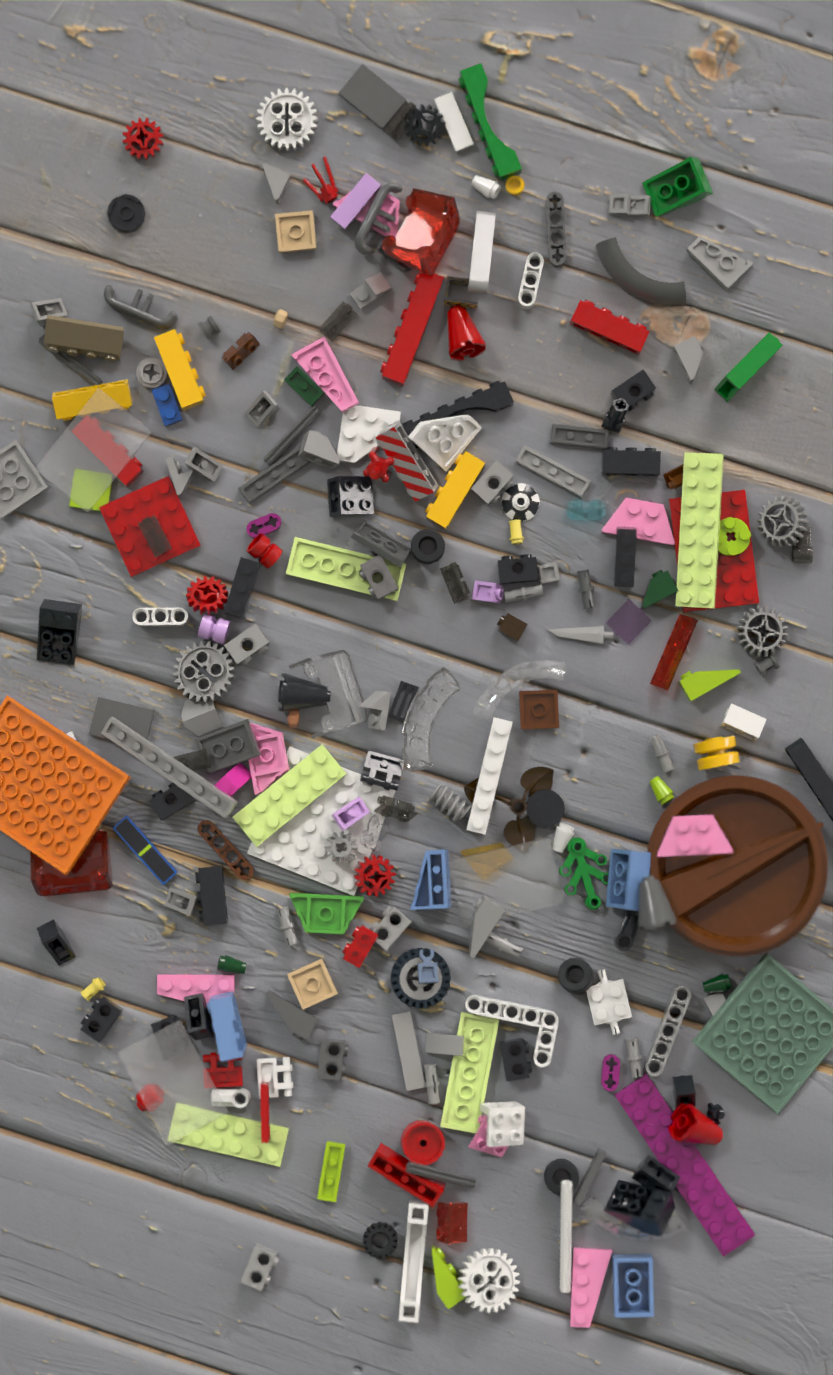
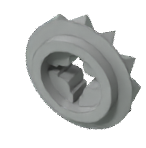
[136,358,167,388]

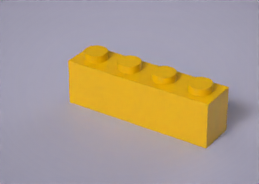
[154,329,206,411]
[52,379,133,421]
[425,451,485,530]

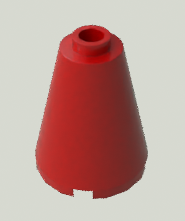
[447,305,486,361]
[669,1104,723,1145]

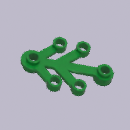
[558,837,609,910]

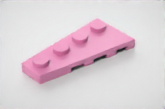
[292,337,360,413]
[157,974,235,1003]
[570,1247,612,1328]

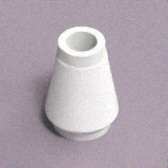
[471,175,501,199]
[552,823,574,853]

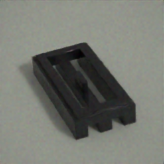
[388,681,419,723]

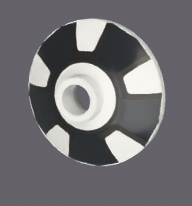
[501,483,540,522]

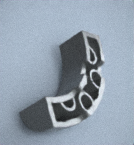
[596,237,686,306]

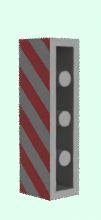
[375,421,439,502]

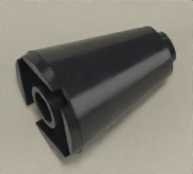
[278,673,331,712]

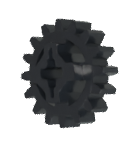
[403,104,445,147]

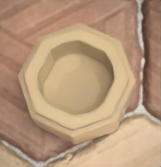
[273,309,288,330]

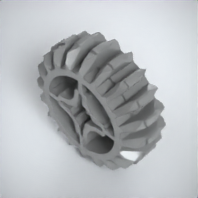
[756,495,809,548]
[736,606,788,657]

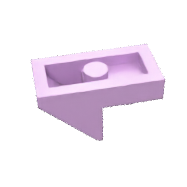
[331,796,370,831]

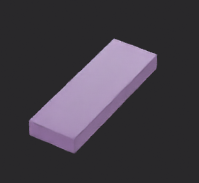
[330,173,381,230]

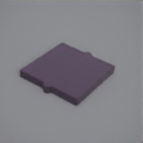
[606,599,652,645]

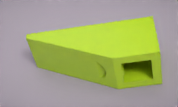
[432,1245,467,1310]

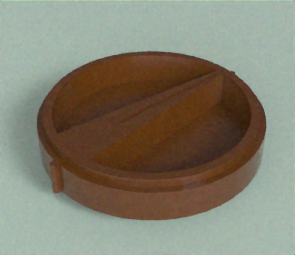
[647,776,828,956]

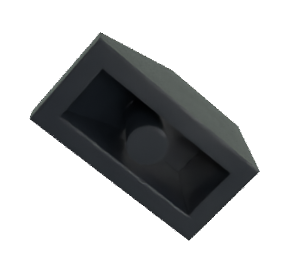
[37,919,76,966]
[184,993,213,1040]
[673,1075,696,1109]

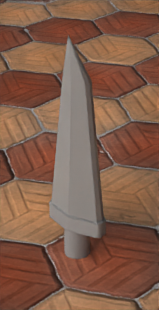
[546,626,613,645]

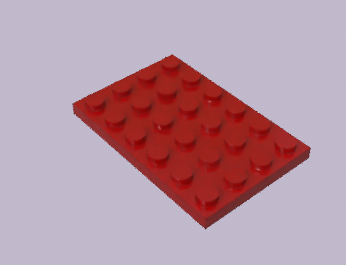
[669,490,759,613]

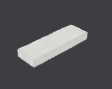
[434,92,474,153]

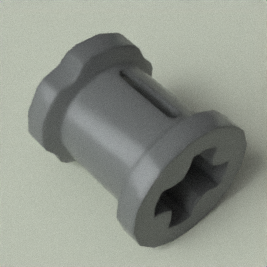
[754,653,780,678]

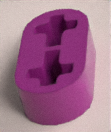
[246,513,282,538]
[601,1054,620,1091]

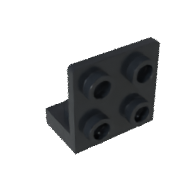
[327,476,374,517]

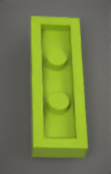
[317,1141,346,1202]

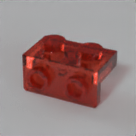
[436,1202,468,1244]

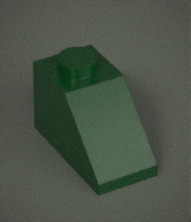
[641,569,678,610]

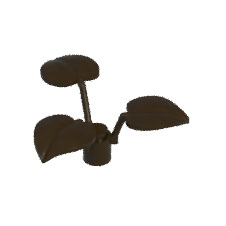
[464,766,554,853]

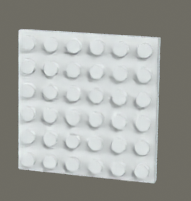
[247,746,395,896]

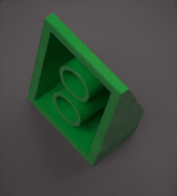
[642,157,713,217]

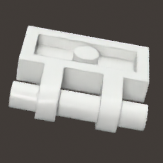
[257,1057,294,1098]

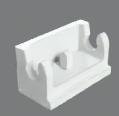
[720,703,766,742]

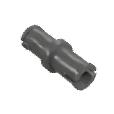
[577,569,596,609]

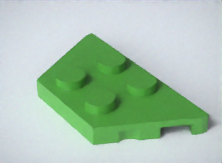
[290,893,364,934]

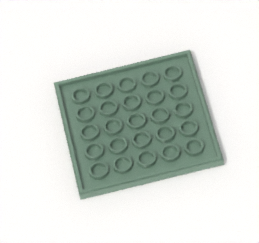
[692,953,833,1114]

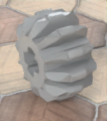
[325,831,358,864]

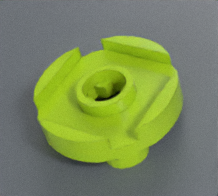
[718,517,751,556]

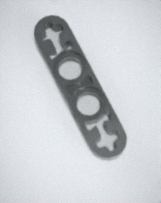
[546,191,566,267]

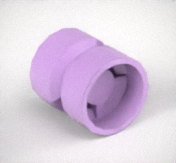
[198,613,231,645]

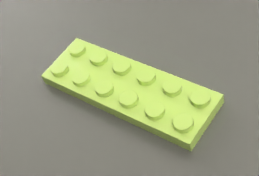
[286,537,406,601]
[233,744,346,847]
[440,1012,499,1133]
[167,1102,289,1167]

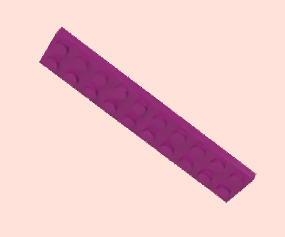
[614,1073,755,1257]

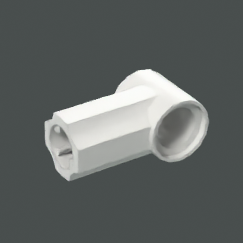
[211,1088,251,1108]

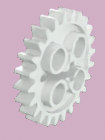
[256,88,318,151]
[458,1248,520,1313]

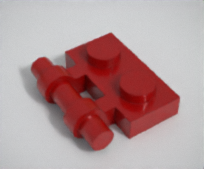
[203,1052,243,1088]

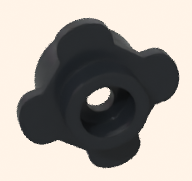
[707,1103,724,1125]

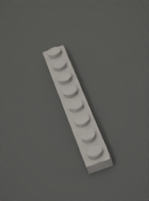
[101,717,237,819]

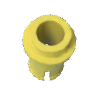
[509,520,524,545]
[81,977,106,1001]

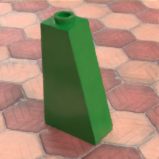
[714,332,783,402]

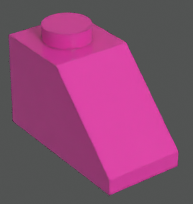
[214,763,252,797]

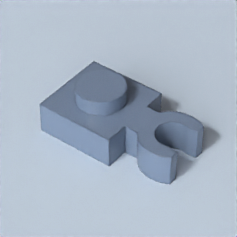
[417,949,439,984]

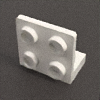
[480,1101,525,1147]

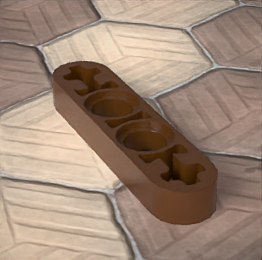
[197,820,254,880]

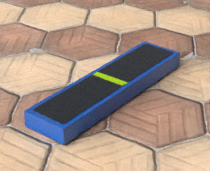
[112,815,178,885]

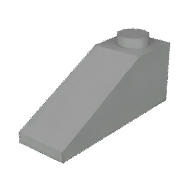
[469,894,505,959]

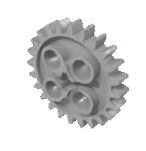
[173,641,236,703]

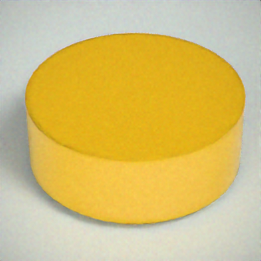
[505,175,524,196]

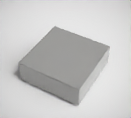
[538,562,560,584]

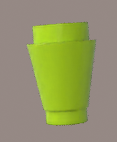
[649,776,675,806]

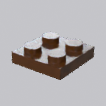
[519,690,559,730]

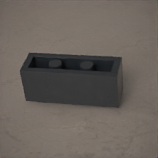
[601,447,661,477]
[614,526,637,587]
[224,557,261,619]
[195,865,228,926]

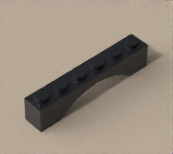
[402,381,514,448]

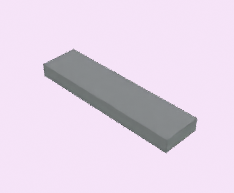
[515,445,591,498]
[392,1011,425,1091]

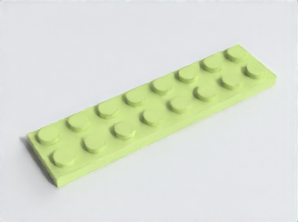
[675,452,724,608]

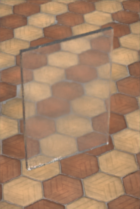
[35,388,152,512]
[448,837,564,927]
[118,1020,229,1146]

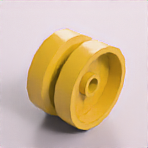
[693,735,740,770]

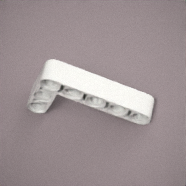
[465,995,559,1067]

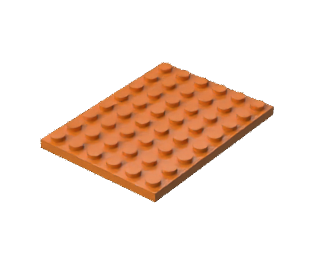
[0,695,131,875]

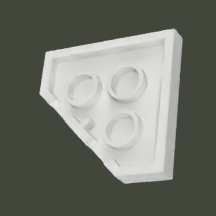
[337,405,401,464]
[408,414,482,472]

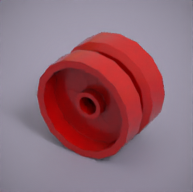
[400,1120,445,1165]

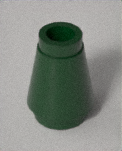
[217,954,246,974]
[702,973,732,993]

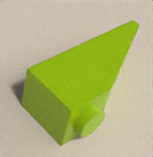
[678,669,741,702]

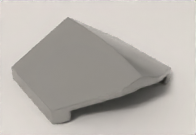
[181,697,223,737]

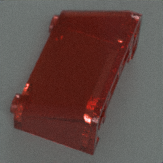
[382,188,460,276]
[30,830,113,896]

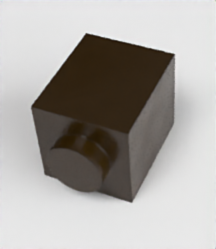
[497,613,528,642]

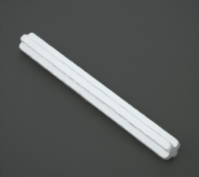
[560,1180,572,1293]

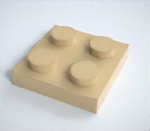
[275,210,317,253]
[287,958,338,1010]

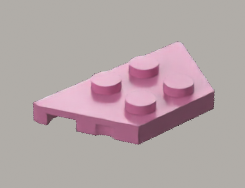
[333,188,400,243]
[601,498,675,546]
[248,723,290,795]
[657,815,733,857]

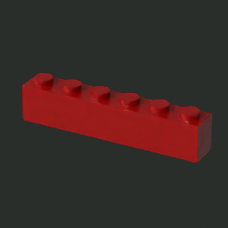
[380,269,444,387]

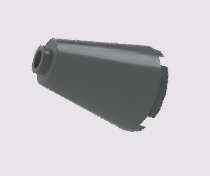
[638,876,677,931]

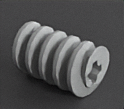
[428,782,471,822]

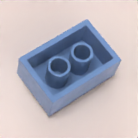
[606,849,651,910]
[612,1254,654,1318]

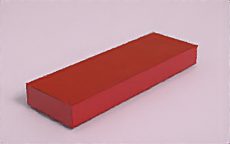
[260,1082,270,1143]

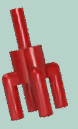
[363,447,394,483]

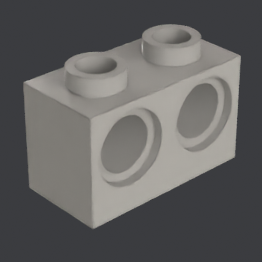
[369,905,412,951]
[240,1243,279,1291]

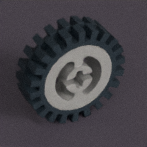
[391,947,451,1009]

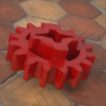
[122,118,164,160]
[186,576,228,615]
[353,854,396,897]

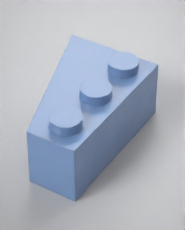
[410,849,452,910]
[207,991,247,1062]

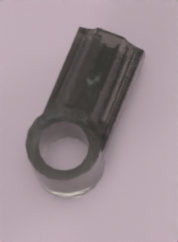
[791,525,813,563]

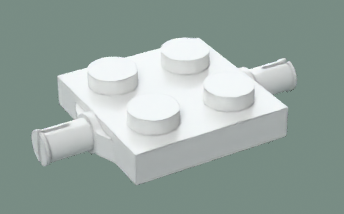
[586,969,632,1035]

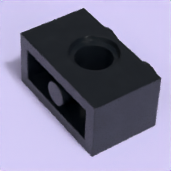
[610,369,656,412]
[497,554,538,585]
[150,783,196,821]

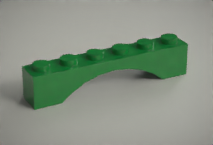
[458,63,522,181]

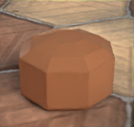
[287,709,300,728]

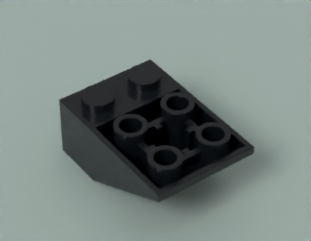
[36,599,82,665]
[604,1180,675,1237]

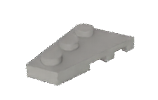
[686,236,753,291]

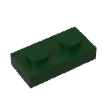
[284,366,325,407]

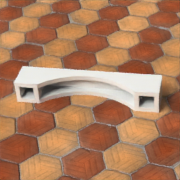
[466,717,513,834]
[399,1200,429,1323]

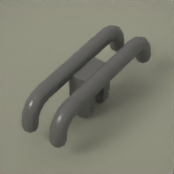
[355,183,402,255]
[104,285,178,329]

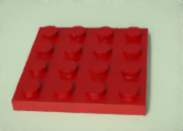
[99,476,201,577]

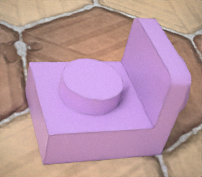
[472,580,504,604]

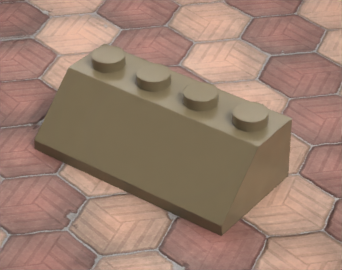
[44,315,124,362]

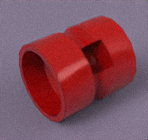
[246,533,283,569]

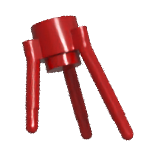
[303,156,339,204]

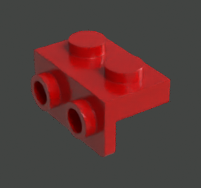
[342,924,378,968]

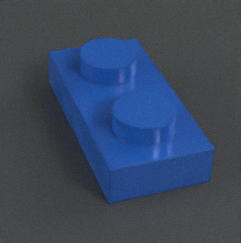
[152,384,183,427]

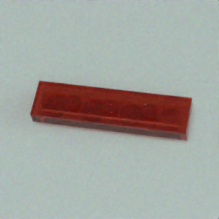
[650,614,698,691]

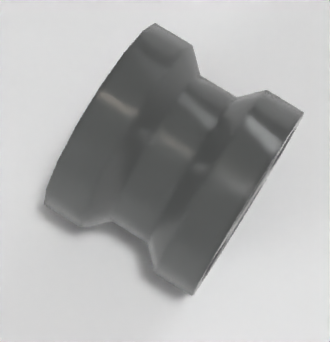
[198,316,221,340]

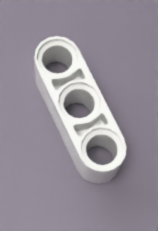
[518,252,544,310]
[132,608,190,626]

